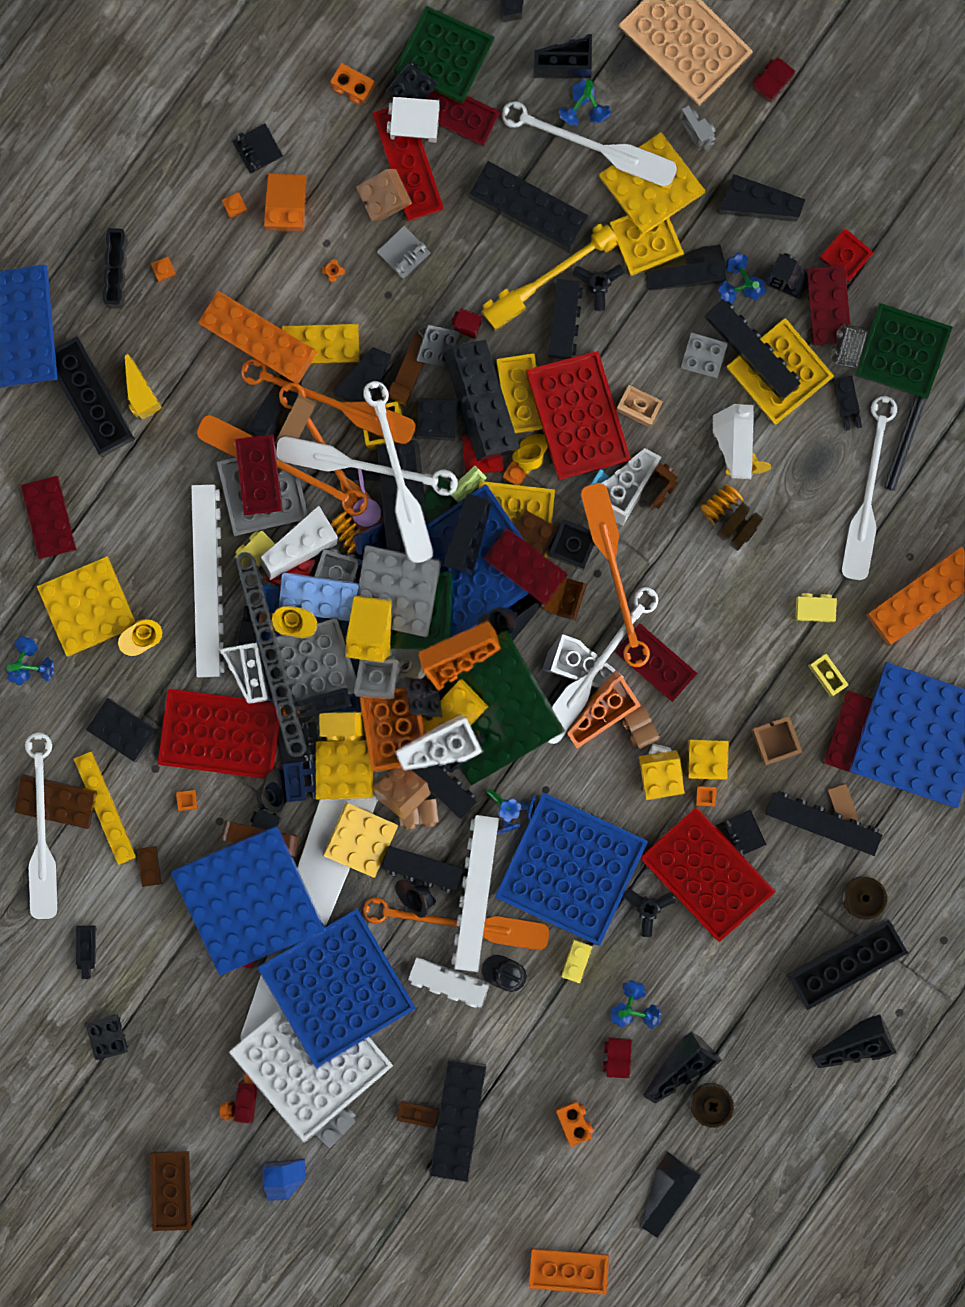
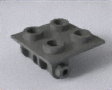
[416,324,460,367]

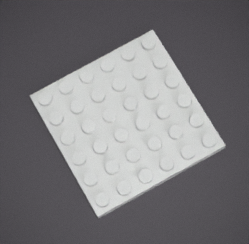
[229,1009,393,1142]

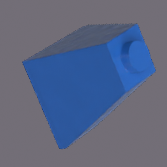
[263,1159,306,1201]

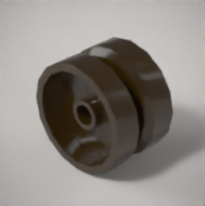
[717,502,764,551]
[842,876,888,920]
[690,1083,734,1128]

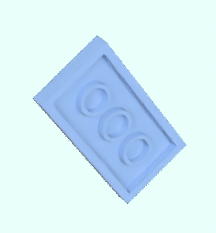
[279,572,359,621]

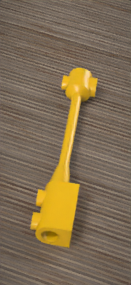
[481,224,618,331]

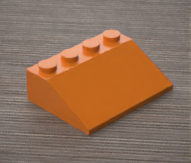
[359,687,427,772]

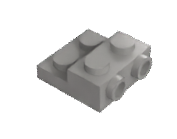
[679,105,716,150]
[315,548,360,582]
[354,658,401,699]
[314,1107,357,1148]

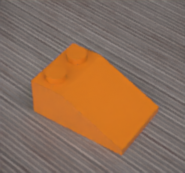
[264,173,307,232]

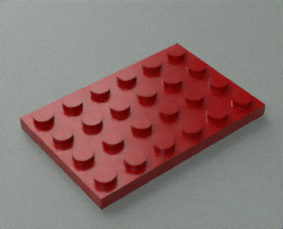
[525,351,631,481]
[157,689,280,779]
[640,806,776,942]

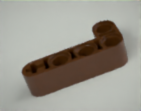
[388,332,424,407]
[221,821,300,856]

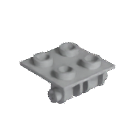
[377,226,430,279]
[681,332,728,378]

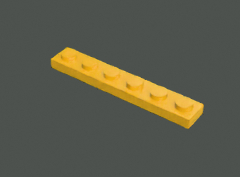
[74,751,137,865]

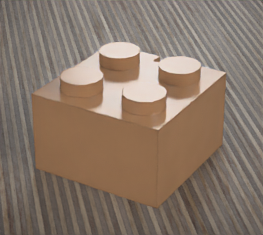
[356,169,412,221]
[751,716,802,765]
[373,768,430,820]

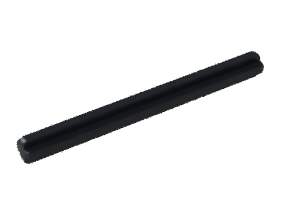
[884,396,926,491]

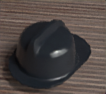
[477,607,518,635]
[256,769,286,813]
[395,879,436,918]
[482,955,527,992]

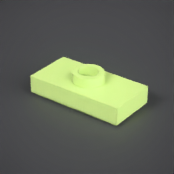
[450,466,487,503]

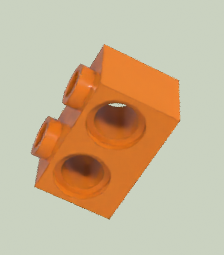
[330,63,375,105]
[556,1100,594,1147]

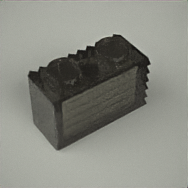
[831,323,868,368]

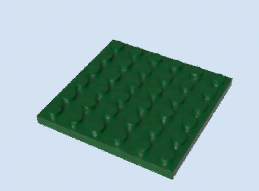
[425,630,565,786]

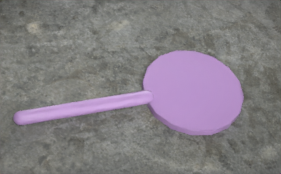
[353,469,381,527]

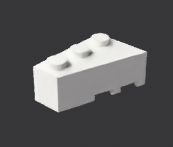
[219,643,271,704]

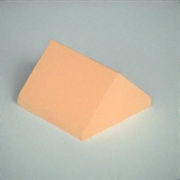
[616,385,663,428]

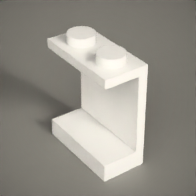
[387,97,439,143]

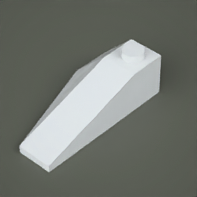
[713,404,753,479]
[601,448,661,526]
[542,634,624,688]
[396,714,482,770]

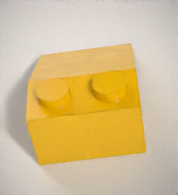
[125,354,162,420]
[346,595,392,662]

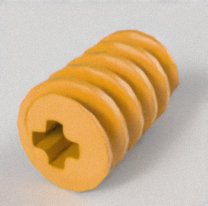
[701,484,744,525]
[330,511,361,554]

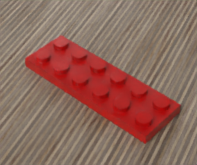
[372,107,444,222]

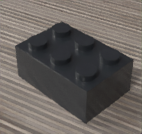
[86,698,158,762]

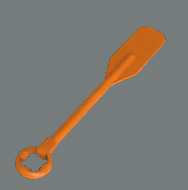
[241,359,416,444]
[279,383,386,544]
[197,415,368,516]
[581,483,650,667]
[363,897,549,950]

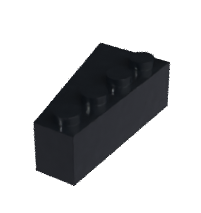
[719,174,806,222]
[443,494,493,576]

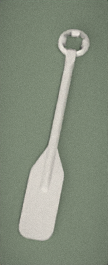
[501,101,677,186]
[363,381,433,563]
[842,396,897,580]
[276,436,458,496]
[548,587,658,744]
[25,732,57,919]

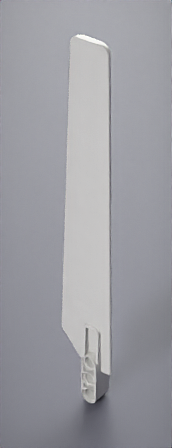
[241,770,390,1042]

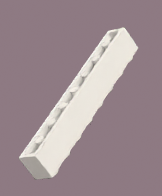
[451,815,499,972]

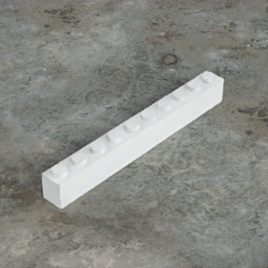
[192,485,225,678]

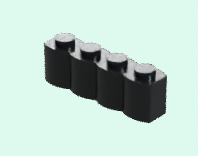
[103,228,128,309]

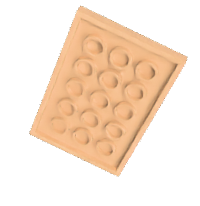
[619,0,753,106]

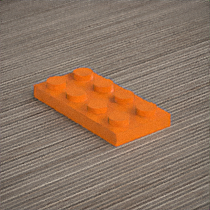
[529,1248,609,1295]

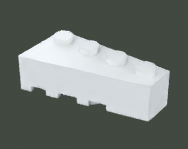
[261,506,338,580]
[408,957,489,1008]

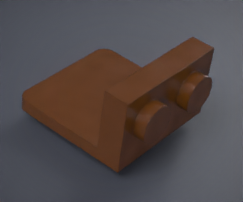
[650,463,678,510]
[541,578,587,621]

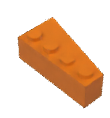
[418,621,500,691]
[566,670,641,748]

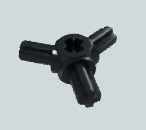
[572,264,625,311]
[623,889,676,937]

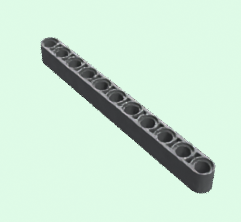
[236,552,306,757]

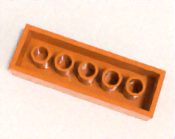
[198,291,318,384]
[866,547,965,646]

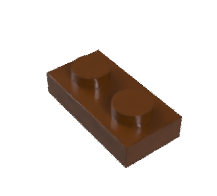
[137,846,162,887]
[397,1101,438,1128]

